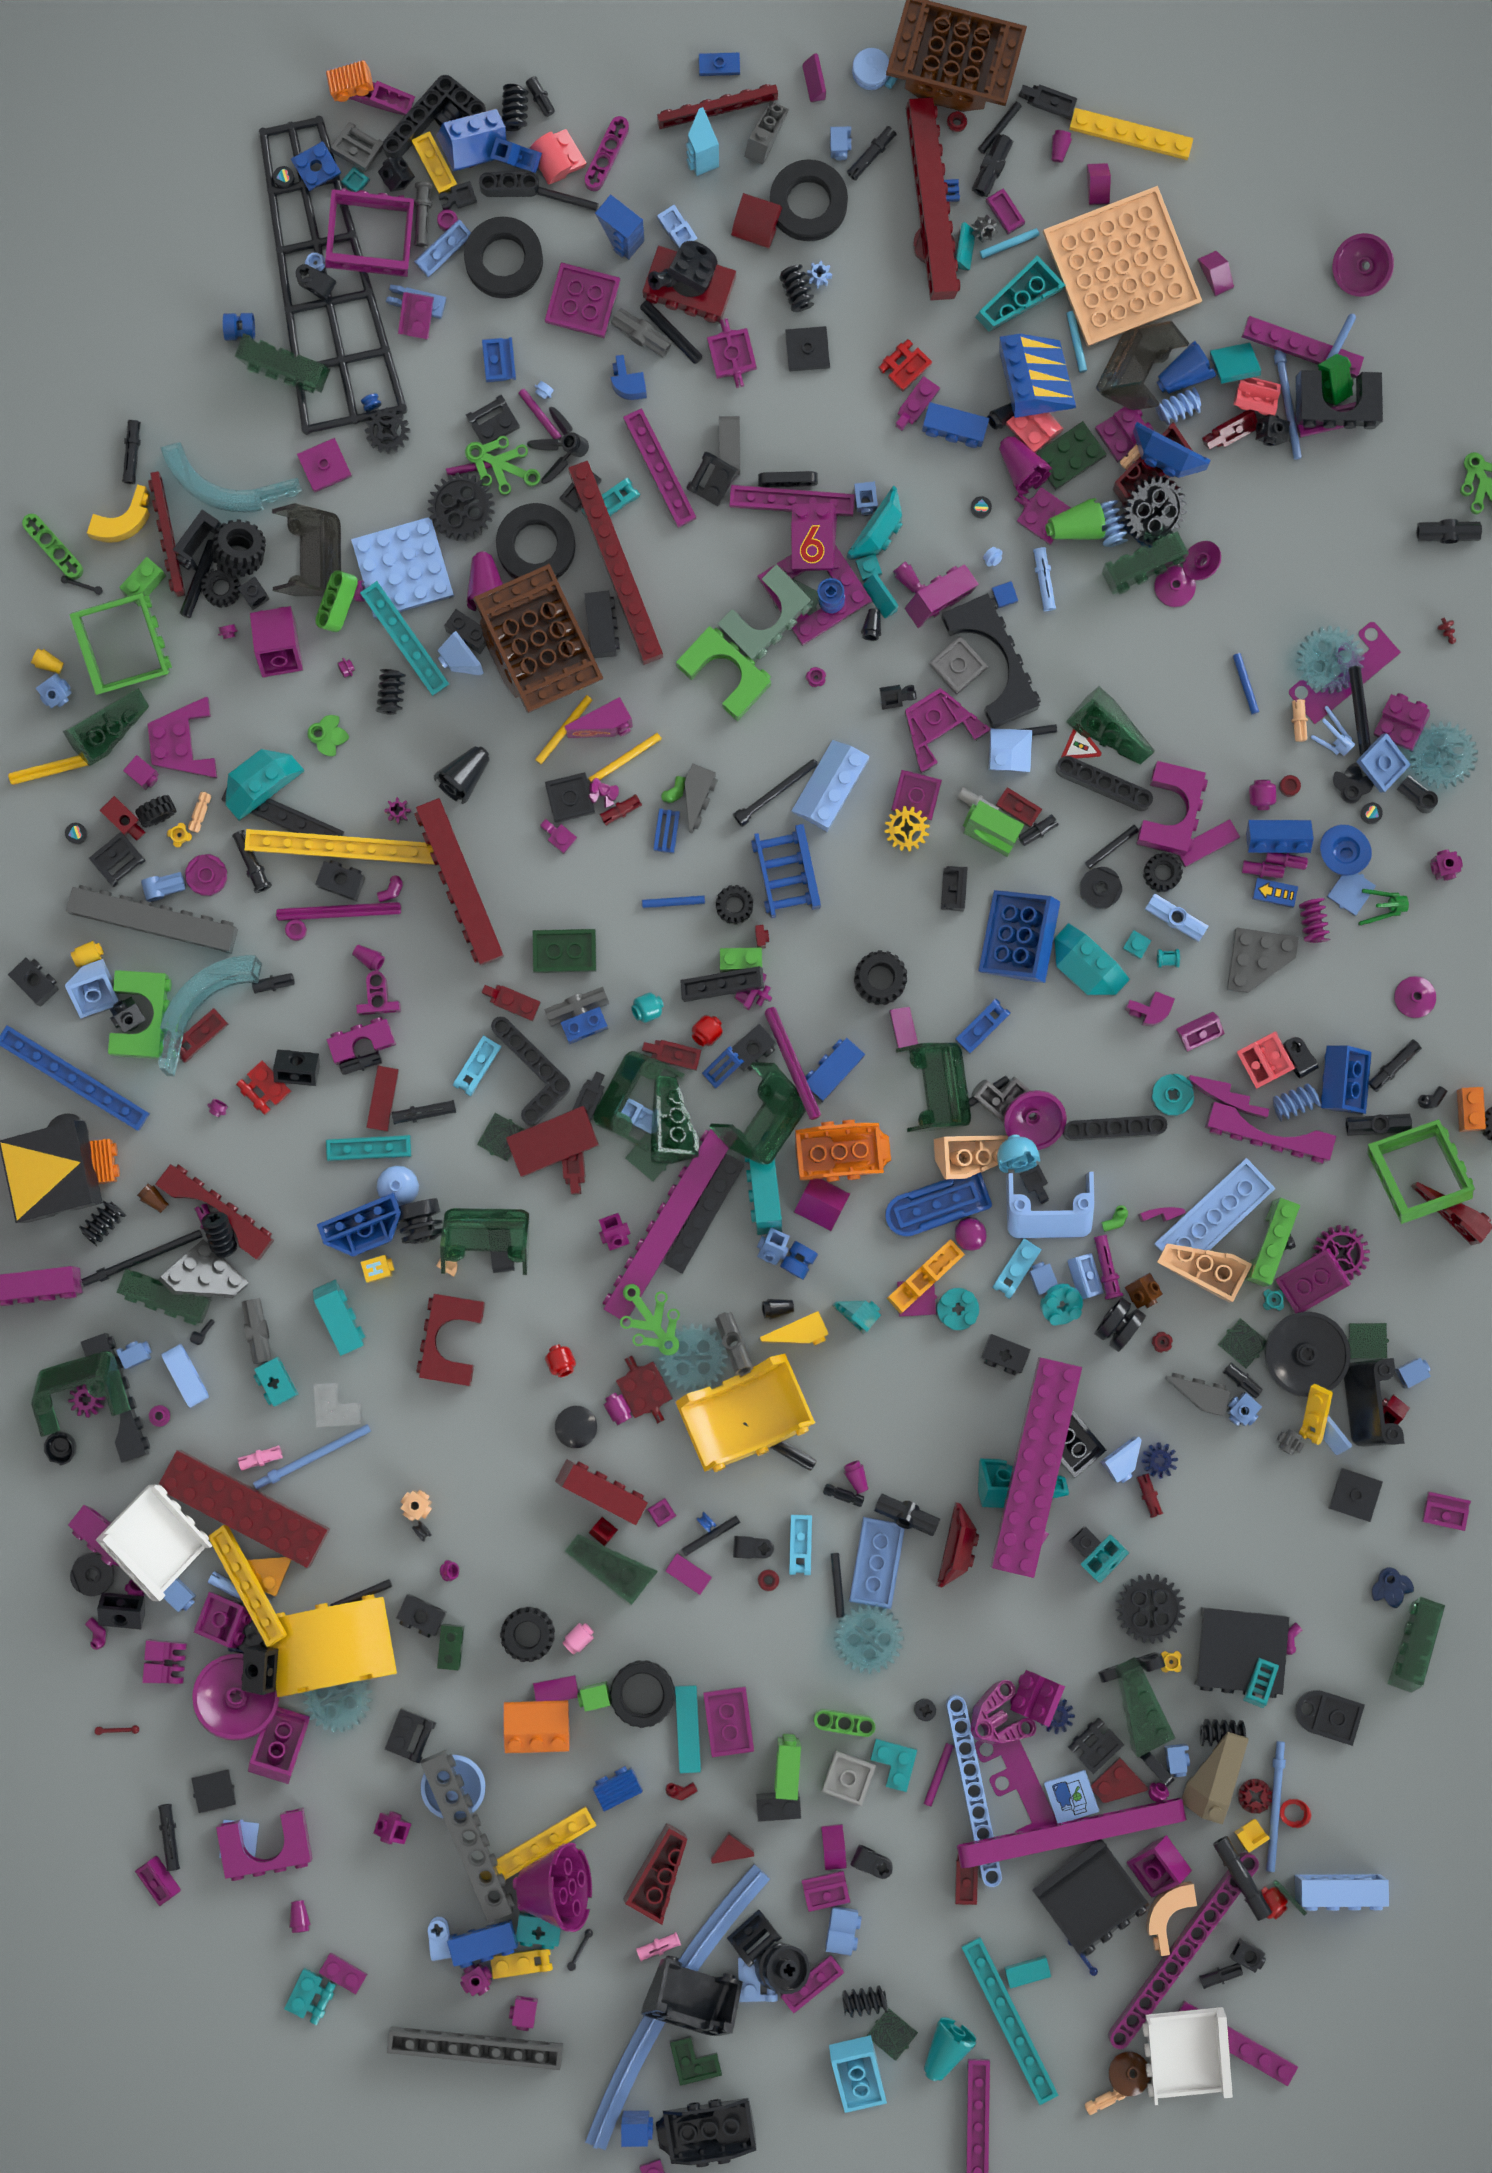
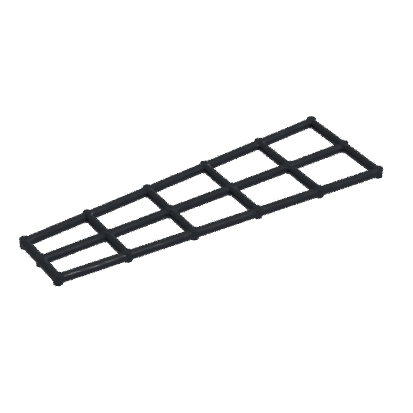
[259,116,407,435]

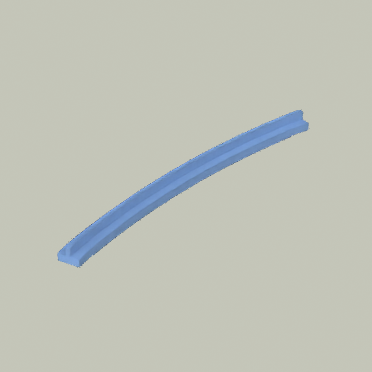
[585,1864,770,2150]

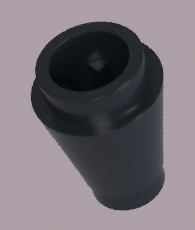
[987,402,1014,430]
[861,608,881,641]
[762,1299,794,1320]

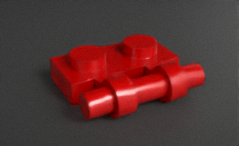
[878,339,932,392]
[236,1060,291,1115]

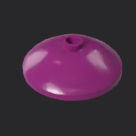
[1332,233,1394,297]
[1004,1090,1067,1150]

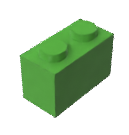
[119,557,166,606]
[720,948,762,973]
[577,1681,611,1712]

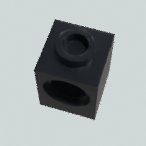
[238,577,270,610]
[1069,1526,1101,1557]
[1230,1938,1266,1973]

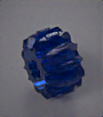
[1141,1442,1178,1479]
[1040,1699,1075,1734]

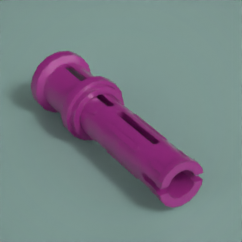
[1094,1235,1124,1300]

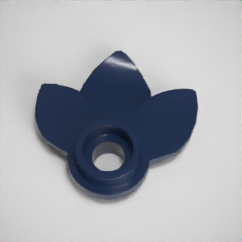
[1372,1567,1414,1608]

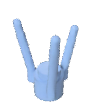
[1311,706,1355,756]

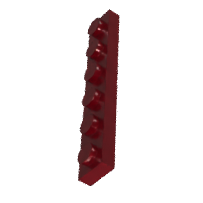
[657,84,778,130]
[148,471,186,597]

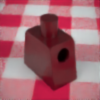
[99,796,146,841]

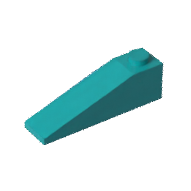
[832,1300,881,1334]
[978,1458,1069,1508]

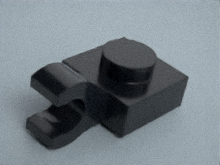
[879,685,917,710]
[1019,1164,1049,1204]

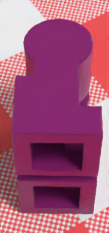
[142,1639,187,1684]

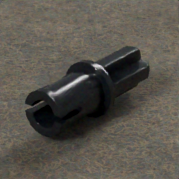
[525,76,555,117]
[1018,814,1059,846]
[252,973,295,994]
[339,1051,382,1075]
[1223,1362,1263,1398]
[1199,1963,1243,1989]

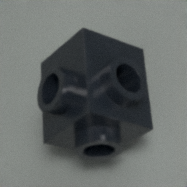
[378,157,415,192]
[1255,414,1290,446]
[110,996,146,1033]

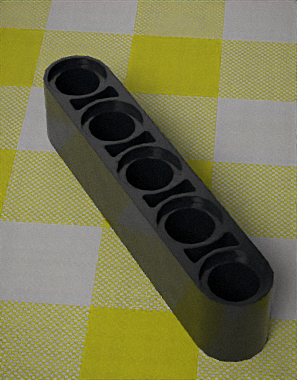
[1056,756,1153,811]
[1063,1115,1168,1141]

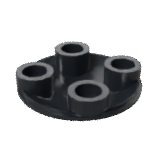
[555,1406,597,1448]

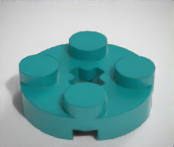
[1151,1074,1194,1116]
[1040,1284,1083,1326]
[936,1288,979,1330]

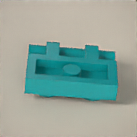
[284,1968,336,2025]

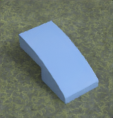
[656,205,698,248]
[615,1096,663,1135]

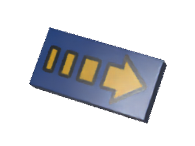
[1252,878,1298,908]

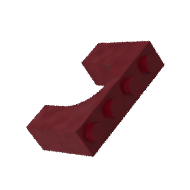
[643,245,736,323]
[416,1294,485,1386]

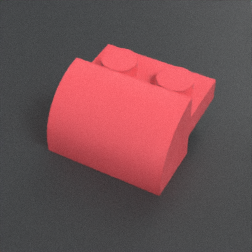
[529,129,587,185]
[1233,377,1281,416]
[1006,412,1064,453]
[1237,1031,1295,1089]

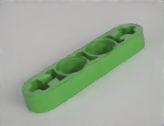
[22,514,83,580]

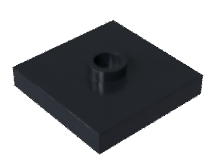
[785,326,830,372]
[545,772,595,823]
[1329,1468,1383,1522]

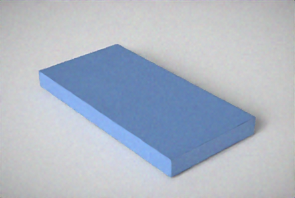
[849,1517,905,1609]

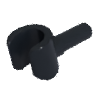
[190,1319,215,1345]

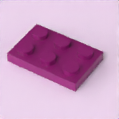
[1275,1248,1351,1313]
[703,1686,754,1757]

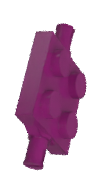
[707,318,757,388]
[1014,487,1072,545]

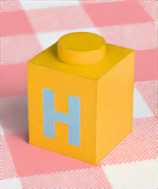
[360,1255,395,1283]

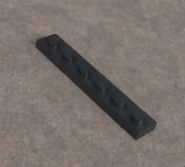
[664,1153,745,1274]

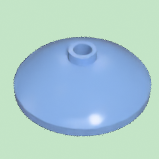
[421,1755,486,1820]

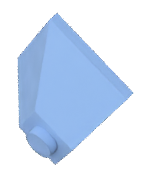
[437,631,484,675]
[988,728,1032,772]
[65,959,119,1019]
[1100,1436,1141,1483]

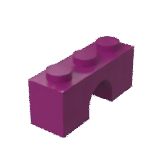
[326,1017,396,1065]

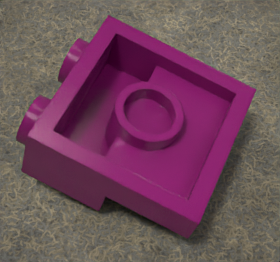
[1095,403,1154,463]
[1374,693,1430,751]
[194,1592,252,1648]
[1010,1670,1065,1727]

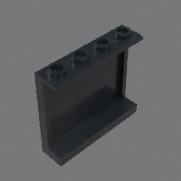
[1195,1607,1290,1698]
[1032,1839,1150,1957]

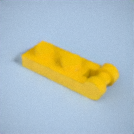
[1299,1384,1333,1445]
[490,1948,553,1979]

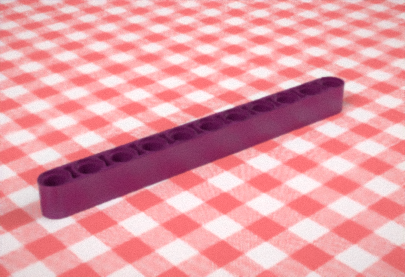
[957,1798,1187,1868]
[1108,1852,1259,2049]

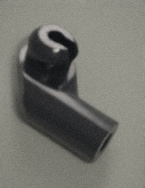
[1418,1086,1448,1109]

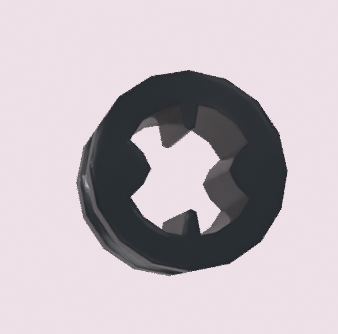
[412,1521,432,1542]

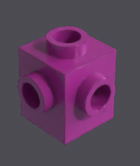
[1430,849,1463,881]
[599,1213,631,1251]
[373,1811,411,1845]
[460,1962,493,1996]

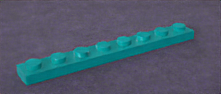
[961,1937,1059,2105]

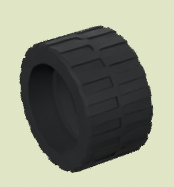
[610,1660,675,1728]

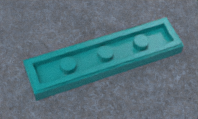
[326,1135,412,1161]
[675,1685,701,1773]

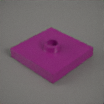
[297,438,352,493]
[891,770,942,820]

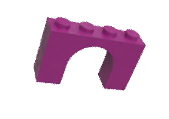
[1136,761,1208,856]
[216,1808,313,1881]

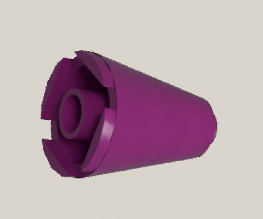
[999,436,1052,495]
[466,551,503,611]

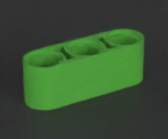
[315,570,358,632]
[813,1709,876,1737]

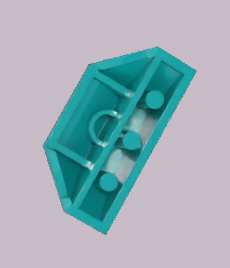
[847,485,903,560]
[225,749,304,821]
[1054,923,1130,995]

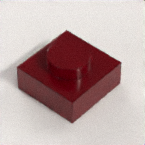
[755,925,769,948]
[588,1517,618,1547]

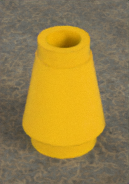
[31,648,64,674]

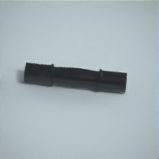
[1213,1836,1272,1921]

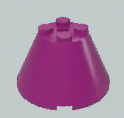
[513,1843,592,1932]

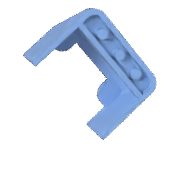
[1006,1172,1094,1238]

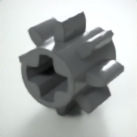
[972,215,998,243]
[1277,1429,1304,1455]

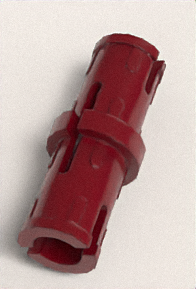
[599,794,642,826]
[1136,1473,1163,1518]

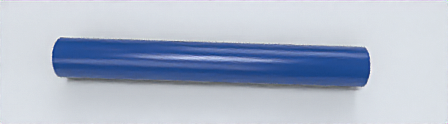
[1233,653,1259,714]
[642,895,705,908]

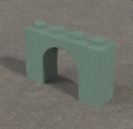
[717,564,814,660]

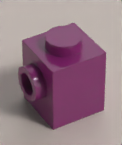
[509,1996,538,2031]

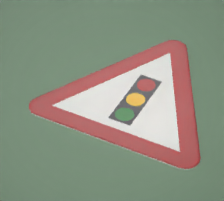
[1061,724,1102,759]

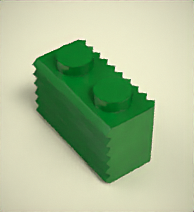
[1318,354,1354,405]

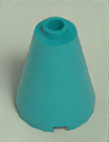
[924,2017,977,2081]

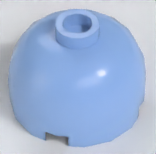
[376,1165,419,1206]

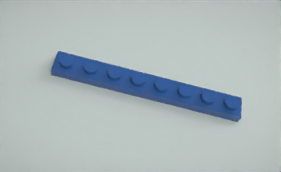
[0,1025,150,1131]

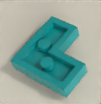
[870,1739,917,1792]

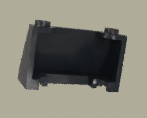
[1344,1358,1405,1447]
[641,1956,743,2036]

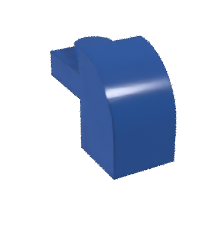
[490,137,542,173]
[611,355,647,400]

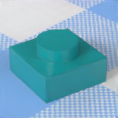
[856,554,882,581]
[1123,930,1152,959]

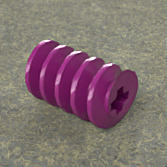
[1299,898,1331,943]

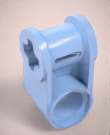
[428,1916,451,1961]

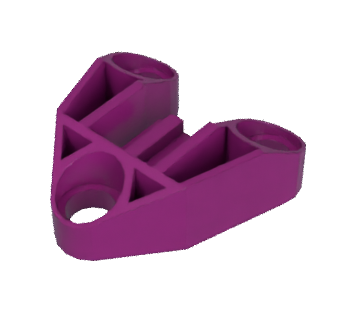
[970,1680,1036,1745]

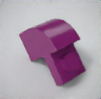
[1125,991,1175,1026]

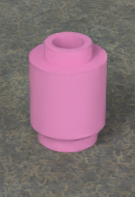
[562,1623,594,1655]

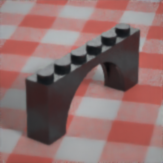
[941,593,1041,729]

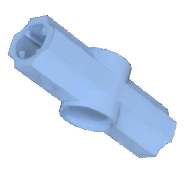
[1145,894,1208,942]

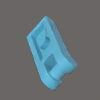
[453,1035,501,1097]
[992,1238,1042,1299]
[789,1515,812,1575]

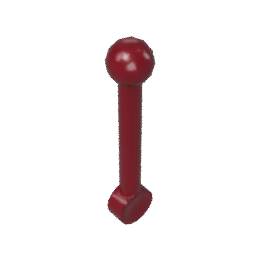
[95,1725,140,1735]

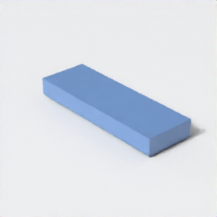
[414,219,471,277]

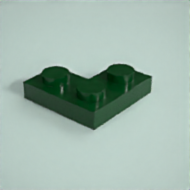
[670,2036,722,2086]

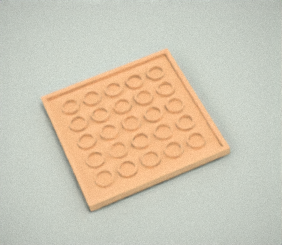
[1042,186,1202,347]

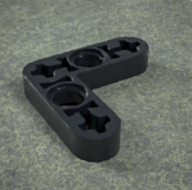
[1098,1652,1166,1683]

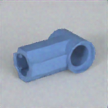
[141,872,186,902]

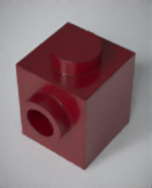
[1382,1394,1410,1425]

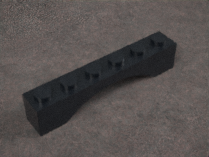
[81,1333,150,1463]

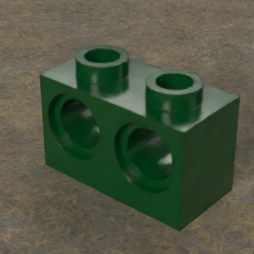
[437,1624,465,1671]

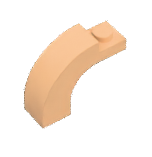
[1146,1881,1197,1956]

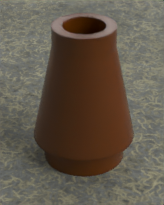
[137,1183,169,1213]

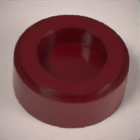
[1279,775,1301,797]

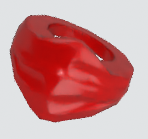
[1280,1799,1312,1828]

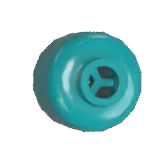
[631,992,664,1023]

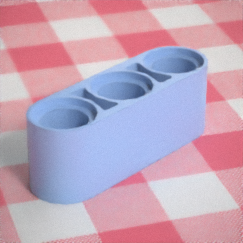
[161,1344,209,1408]

